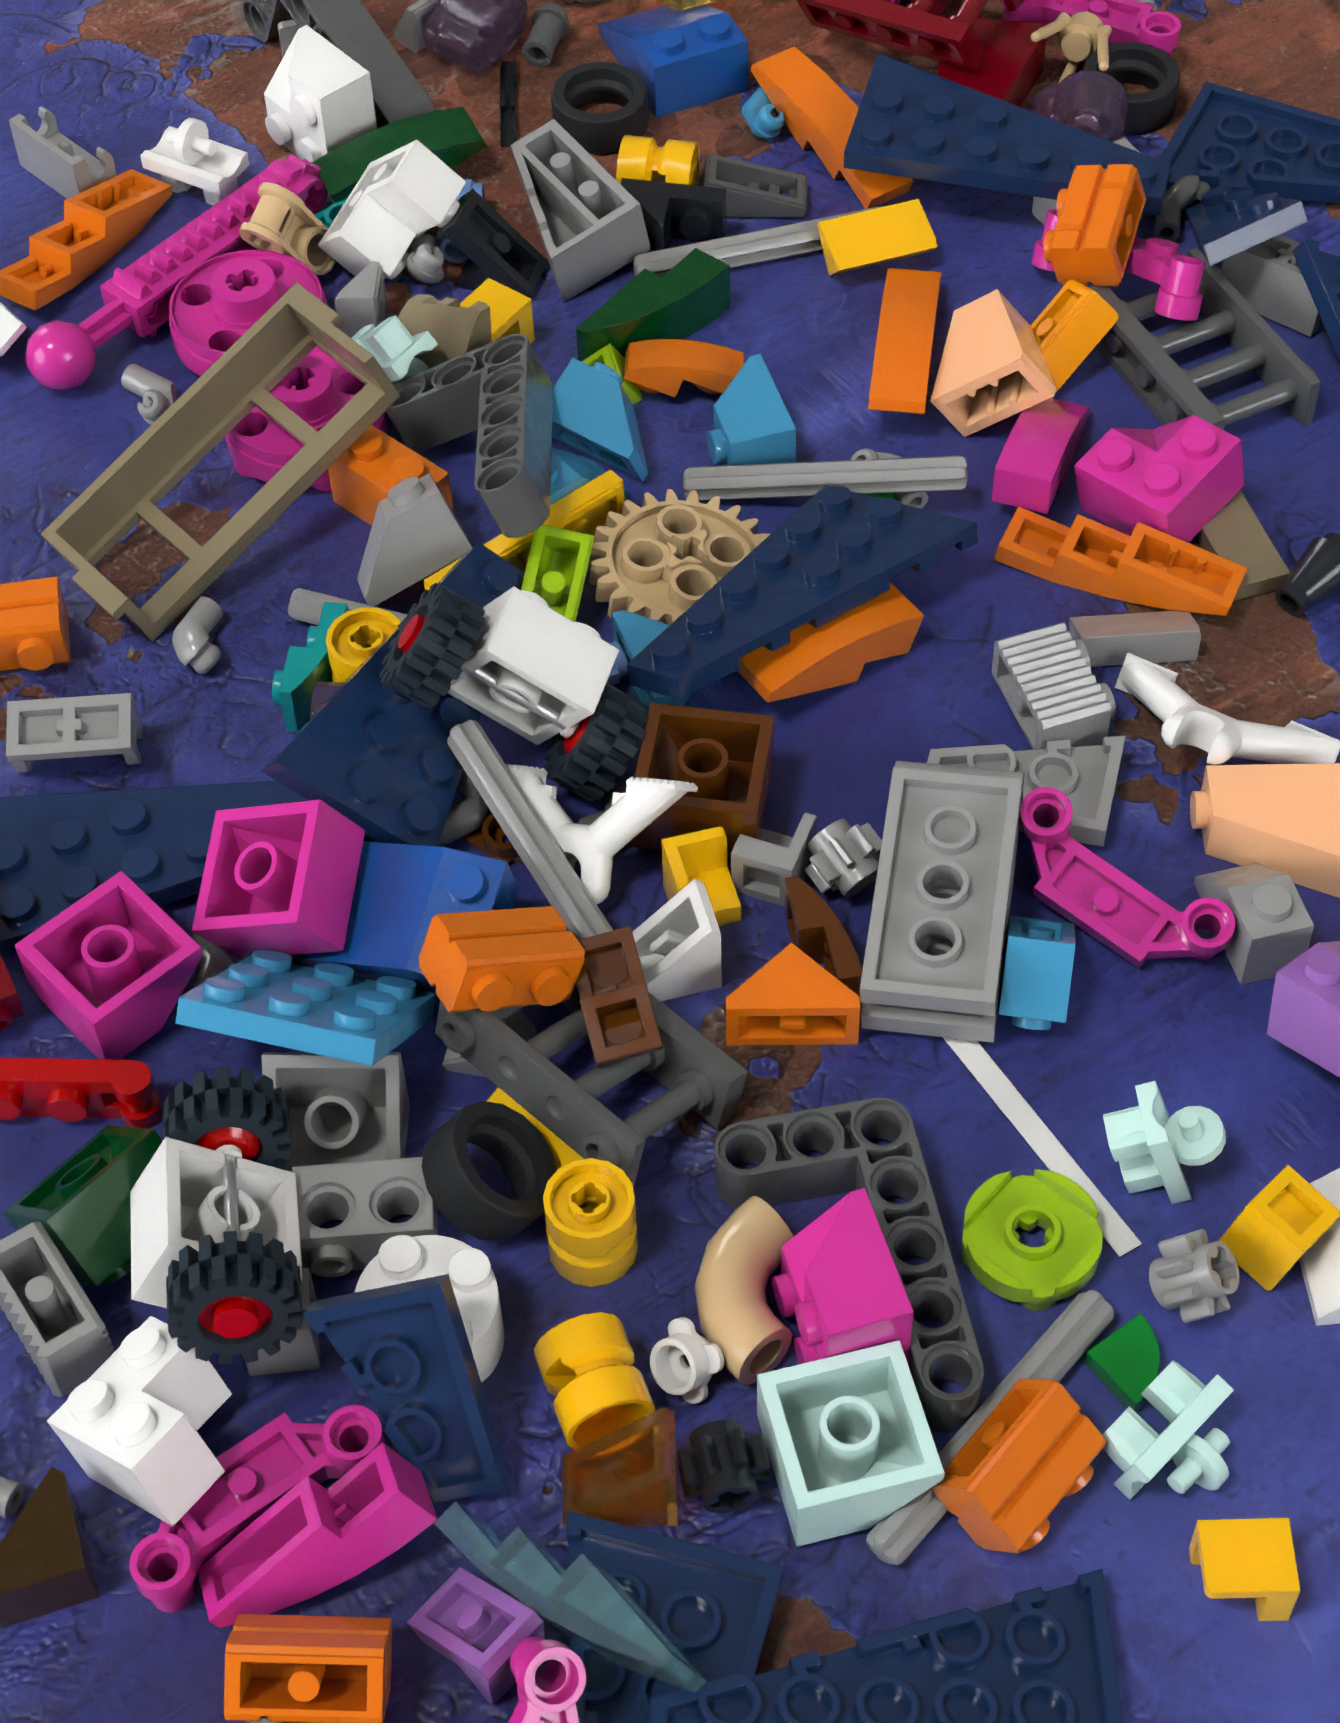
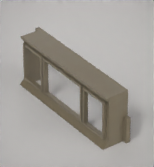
[41,282,400,642]

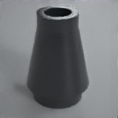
[1275,532,1340,617]

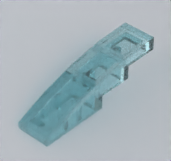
[434,1501,706,1693]

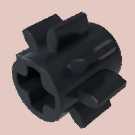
[677,1420,770,1513]

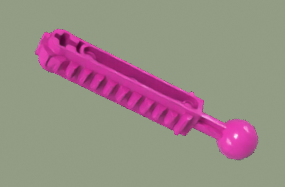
[25,154,328,391]

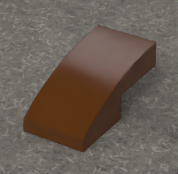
[785,876,863,1013]
[576,926,663,1067]

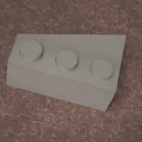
[510,119,651,303]

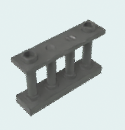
[1088,247,1321,430]
[435,928,748,1187]

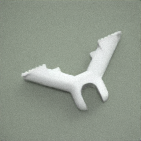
[1115,653,1340,765]
[506,764,698,904]

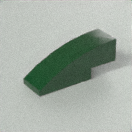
[312,107,487,203]
[576,248,730,362]

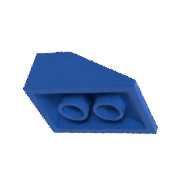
[598,0,748,118]
[297,841,519,996]

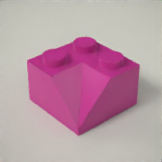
[1074,415,1244,543]
[192,800,365,959]
[14,871,203,1060]
[772,1188,914,1364]

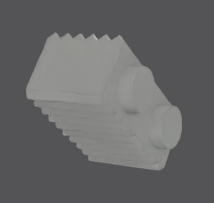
[991,622,1116,750]
[0,1222,115,1397]

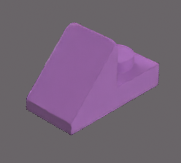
[407,1567,545,1705]

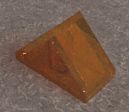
[563,1407,678,1527]

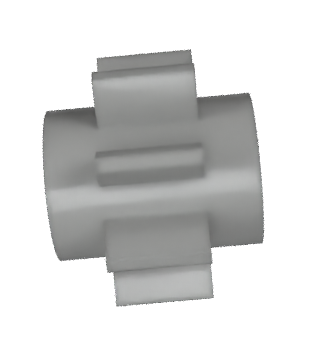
[804,818,882,898]
[1149,1229,1240,1323]

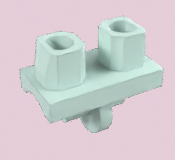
[351,315,438,385]
[1103,1081,1226,1204]
[1103,1360,1234,1500]

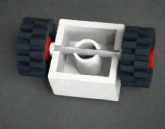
[380,583,648,802]
[130,1067,303,1364]

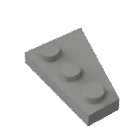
[927,736,1126,847]

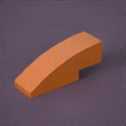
[737,581,925,703]

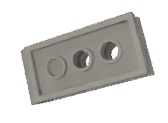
[860,760,1025,1043]

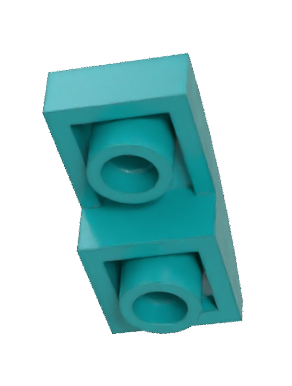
[272,602,348,732]

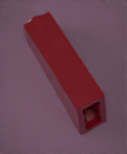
[937,15,1047,107]

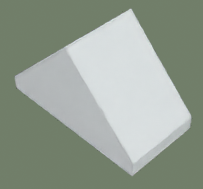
[633,879,722,1002]

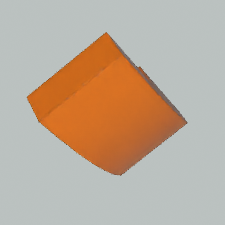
[623,339,744,397]

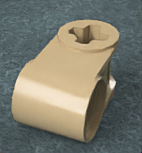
[238,182,336,275]

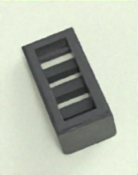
[698,153,808,217]

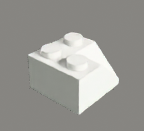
[264,25,377,163]

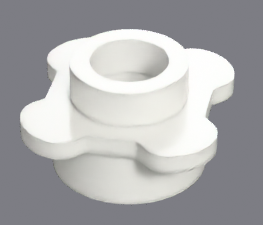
[650,1317,724,1404]

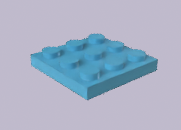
[175,950,436,1066]

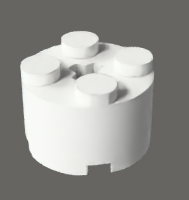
[355,1235,504,1383]

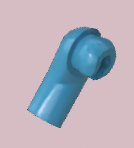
[741,86,785,139]

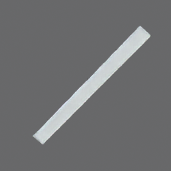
[943,1037,1142,1257]

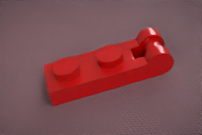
[0,1057,163,1129]

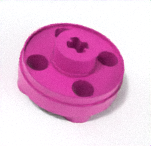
[169,250,327,376]
[225,347,388,492]

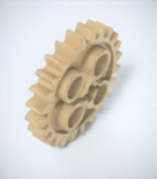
[588,489,770,625]

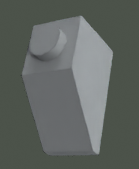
[357,473,472,606]
[1194,863,1314,985]

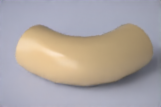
[694,1196,794,1385]

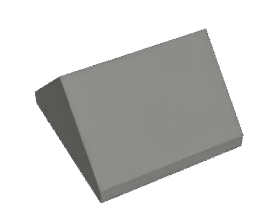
[262,1052,410,1172]

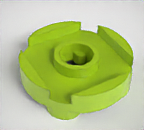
[961,1169,1103,1311]

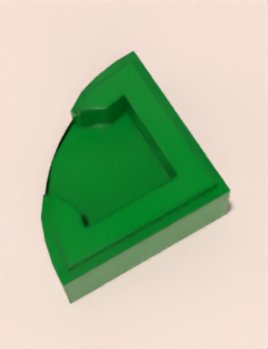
[1085,1313,1160,1413]

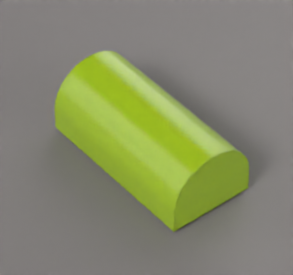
[521,524,594,622]

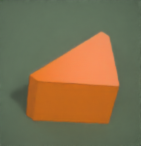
[726,943,860,1046]

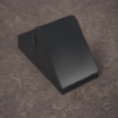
[620,178,727,252]
[442,189,549,298]

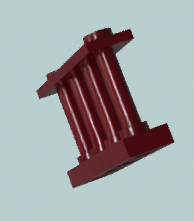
[796,0,988,72]

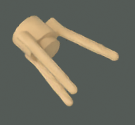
[1030,12,1112,116]

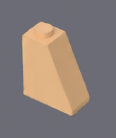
[930,289,1056,437]
[1190,763,1340,898]

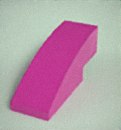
[992,398,1090,514]
[198,1442,438,1629]

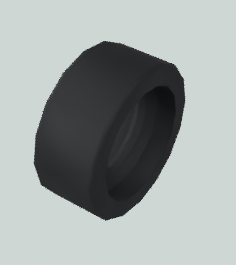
[1079,42,1181,134]
[551,62,649,154]
[421,1101,557,1242]

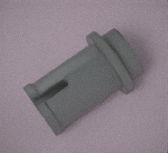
[522,3,570,67]

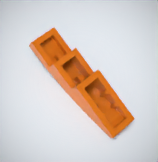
[750,46,914,209]
[0,169,172,311]
[868,268,941,414]
[993,506,1248,616]

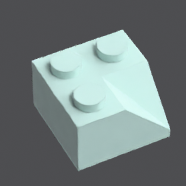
[757,1340,945,1547]

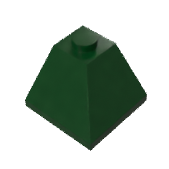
[3,1125,162,1286]

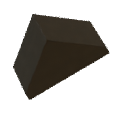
[0,1467,99,1629]

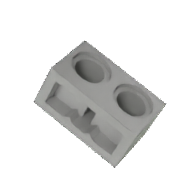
[292,1157,439,1277]

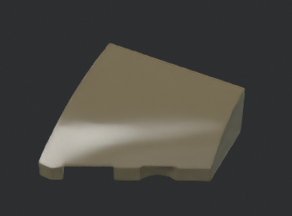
[398,294,492,368]

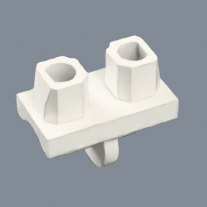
[140,118,249,206]

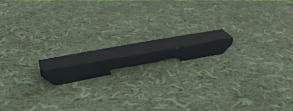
[500,53,516,147]

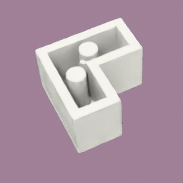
[318,140,466,280]
[47,1316,232,1527]

